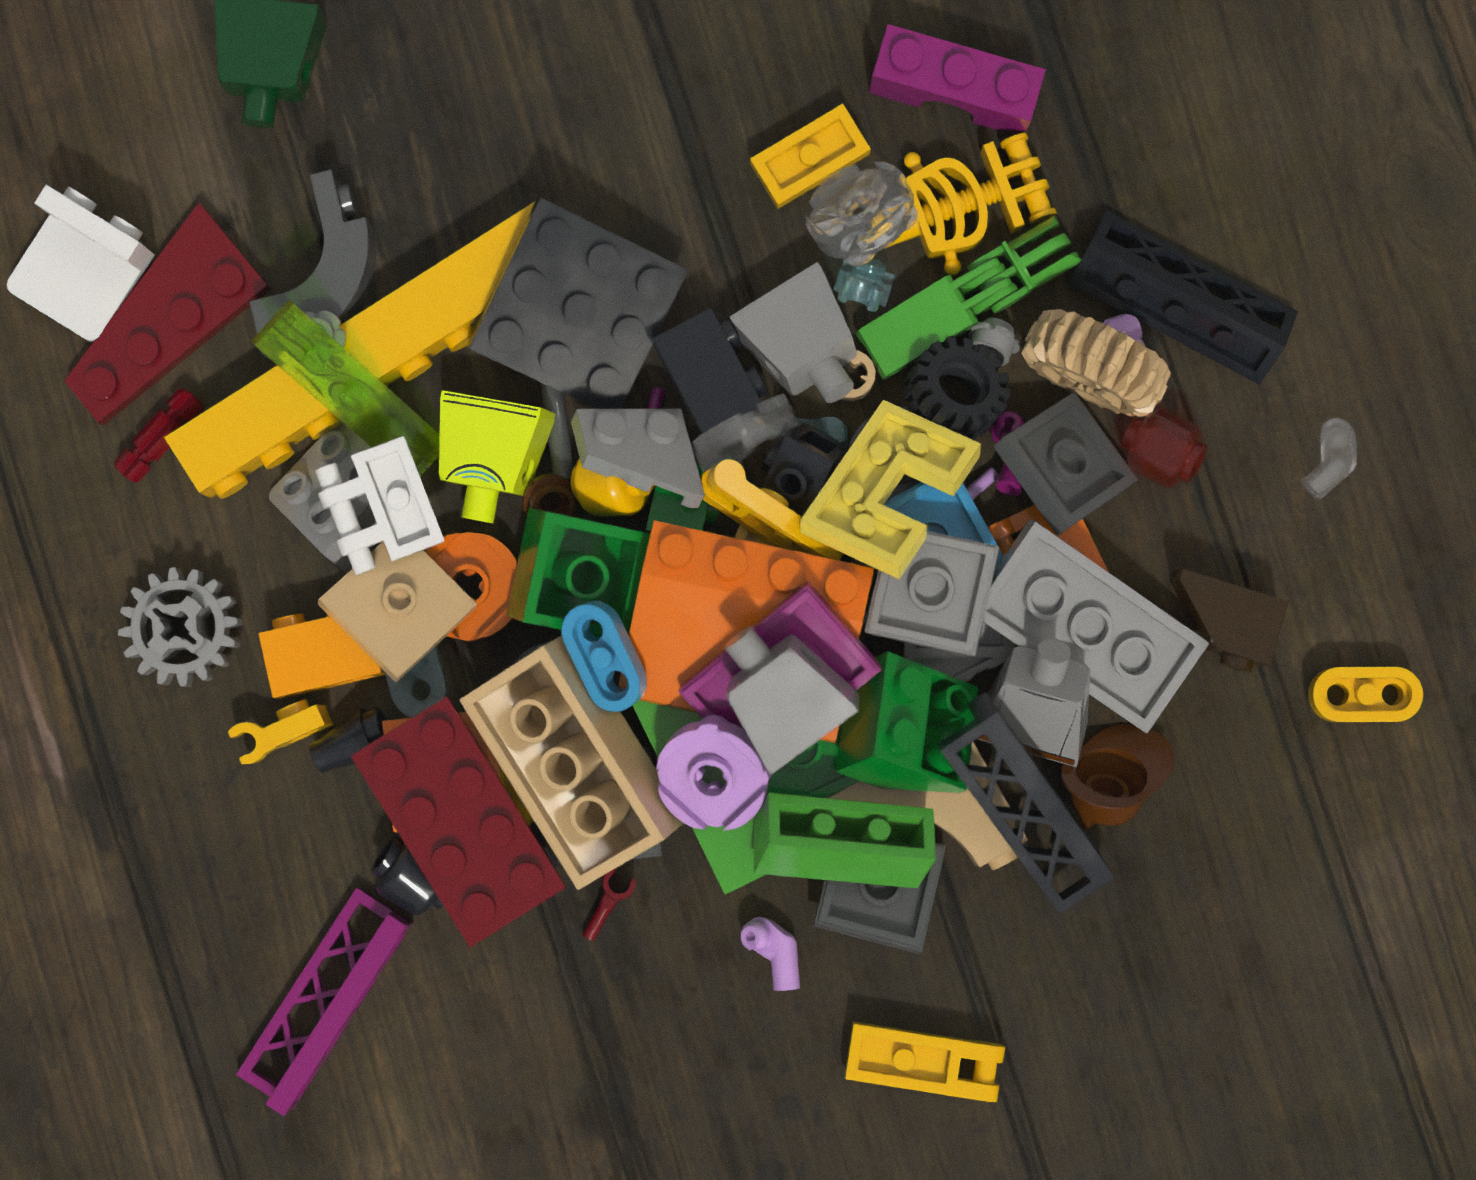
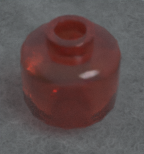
[1122,408,1208,489]

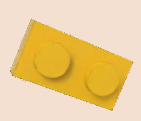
[750,104,871,209]

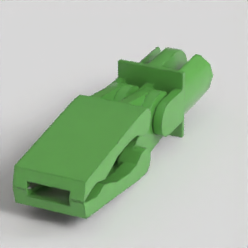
[855,215,1081,380]

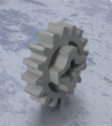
[118,567,243,687]

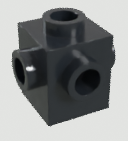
[762,422,850,516]

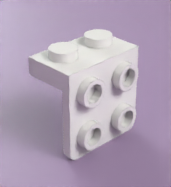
[7,185,155,342]

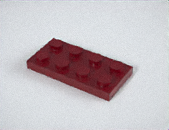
[351,696,567,948]

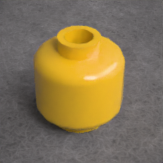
[571,458,654,517]

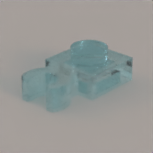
[833,256,895,312]

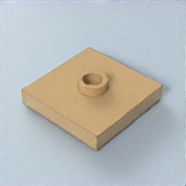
[318,541,477,683]

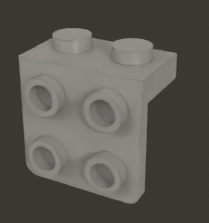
[269,420,431,573]

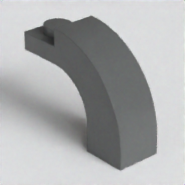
[249,170,376,363]

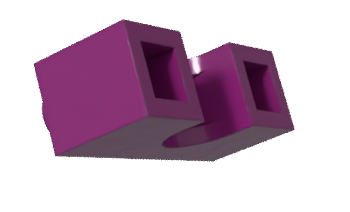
[869,24,1046,135]

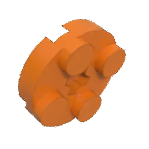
[425,532,518,642]

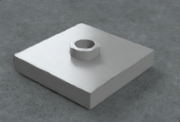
[865,531,1000,657]

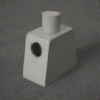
[729,262,857,403]
[724,626,859,774]

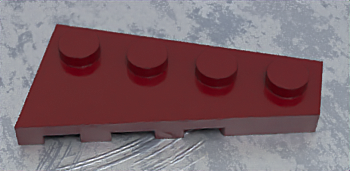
[64,203,271,426]

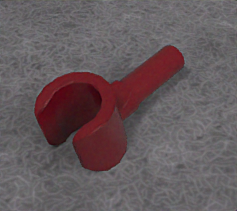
[582,868,636,941]

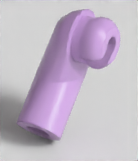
[740,917,800,991]

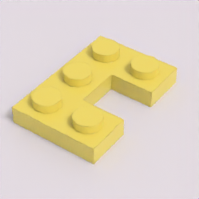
[800,400,981,579]

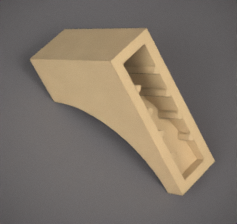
[826,742,1028,870]

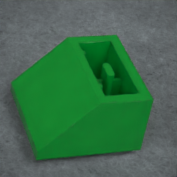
[836,651,978,793]

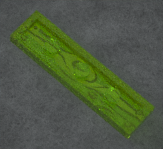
[251,299,440,477]

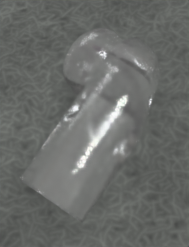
[1301,417,1357,500]

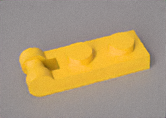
[700,459,843,561]
[844,1021,1006,1102]

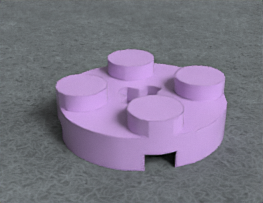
[656,715,772,831]

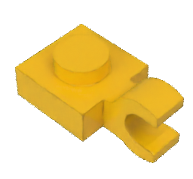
[228,699,334,764]

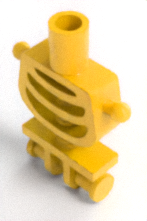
[871,133,1057,275]

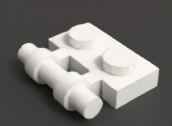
[315,436,445,576]

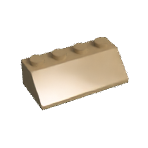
[459,636,684,890]

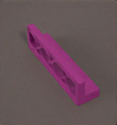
[236,887,414,1116]

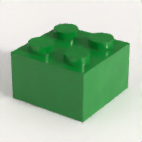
[506,508,651,637]

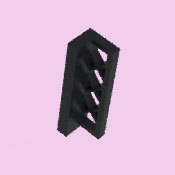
[1068,210,1298,385]
[937,692,1115,915]

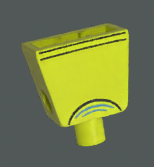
[439,390,556,523]

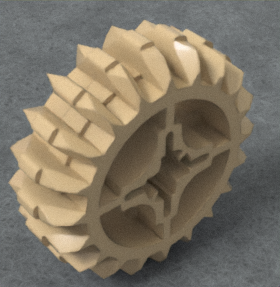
[1021,309,1171,417]

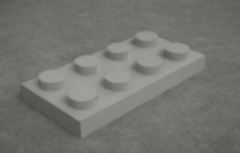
[983,519,1209,733]

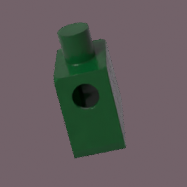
[214,0,327,128]

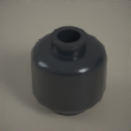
[371,836,443,915]

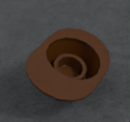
[1061,724,1175,829]

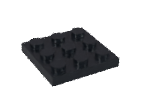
[467,196,688,409]

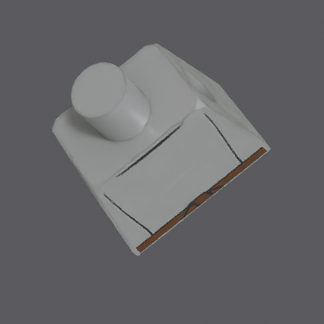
[977,638,1091,767]

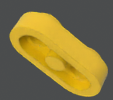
[1308,667,1423,722]

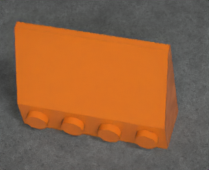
[618,520,874,743]

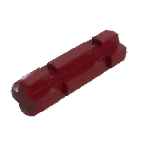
[114,388,204,483]

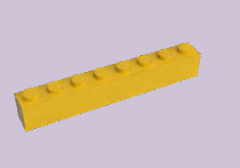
[164,202,535,499]

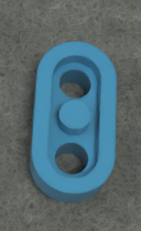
[562,601,647,712]

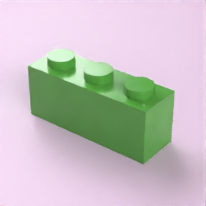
[754,793,936,888]

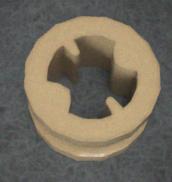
[841,350,876,401]

